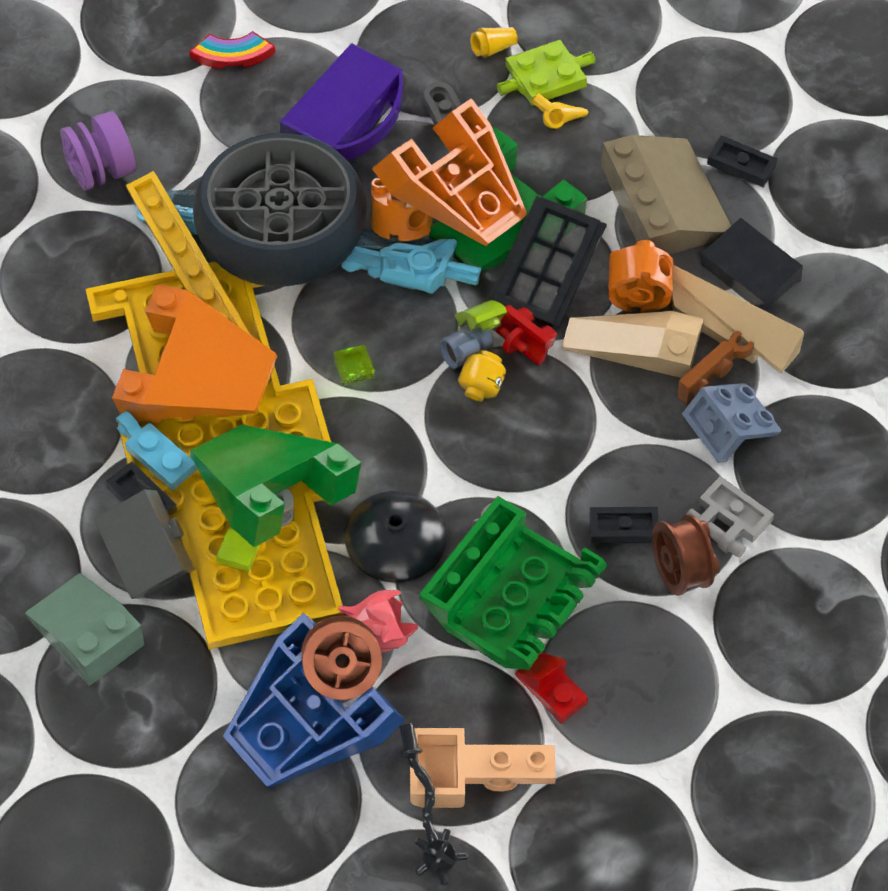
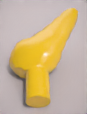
[531,93,588,129]

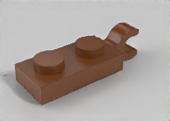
[678,331,754,405]

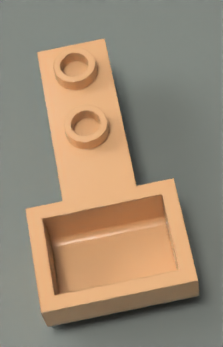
[410,728,556,808]

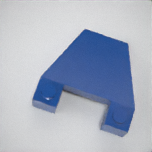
[223,613,405,788]

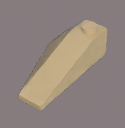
[562,311,704,378]

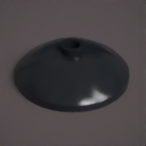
[344,491,447,583]

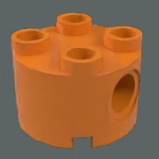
[370,178,433,241]
[608,240,673,313]

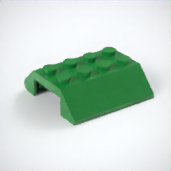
[419,496,607,670]

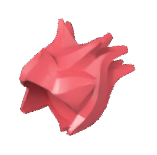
[338,590,418,653]

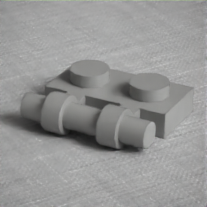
[687,476,774,558]

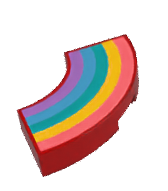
[189,31,276,69]

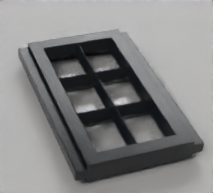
[489,196,607,328]

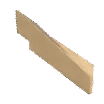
[671,265,804,374]

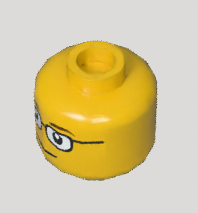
[458,350,506,402]

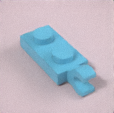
[116,410,197,491]

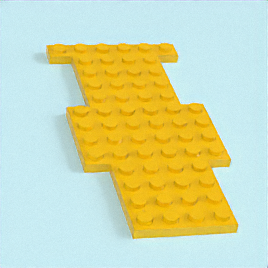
[86,262,345,650]

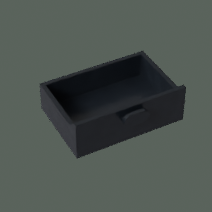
[701,218,803,311]

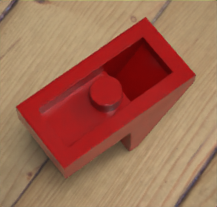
[515,652,588,724]

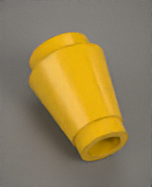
[470,27,518,58]

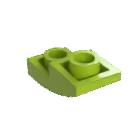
[455,300,507,332]

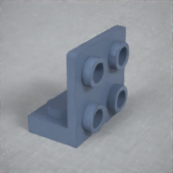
[682,383,781,463]

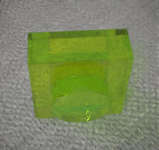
[333,344,374,385]

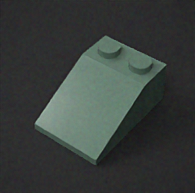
[25,573,145,686]

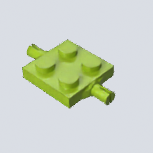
[497,40,595,106]

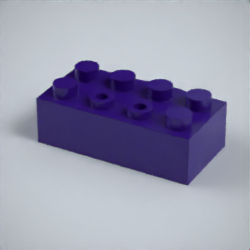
[280,43,403,161]

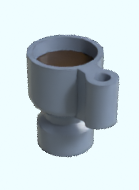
[439,328,494,369]

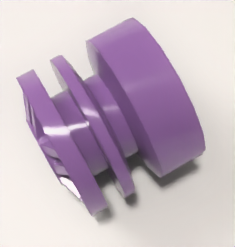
[60,110,136,191]

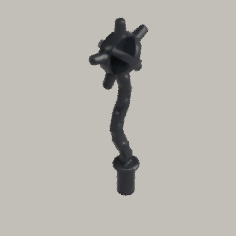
[399,723,468,885]

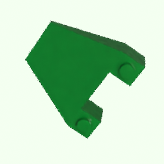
[429,127,587,272]
[190,425,361,547]

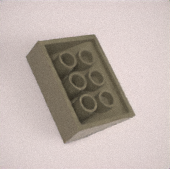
[601,135,731,255]

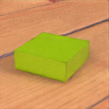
[216,528,261,572]

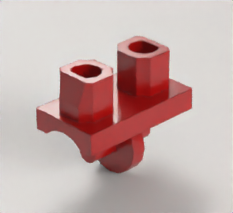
[495,305,557,365]

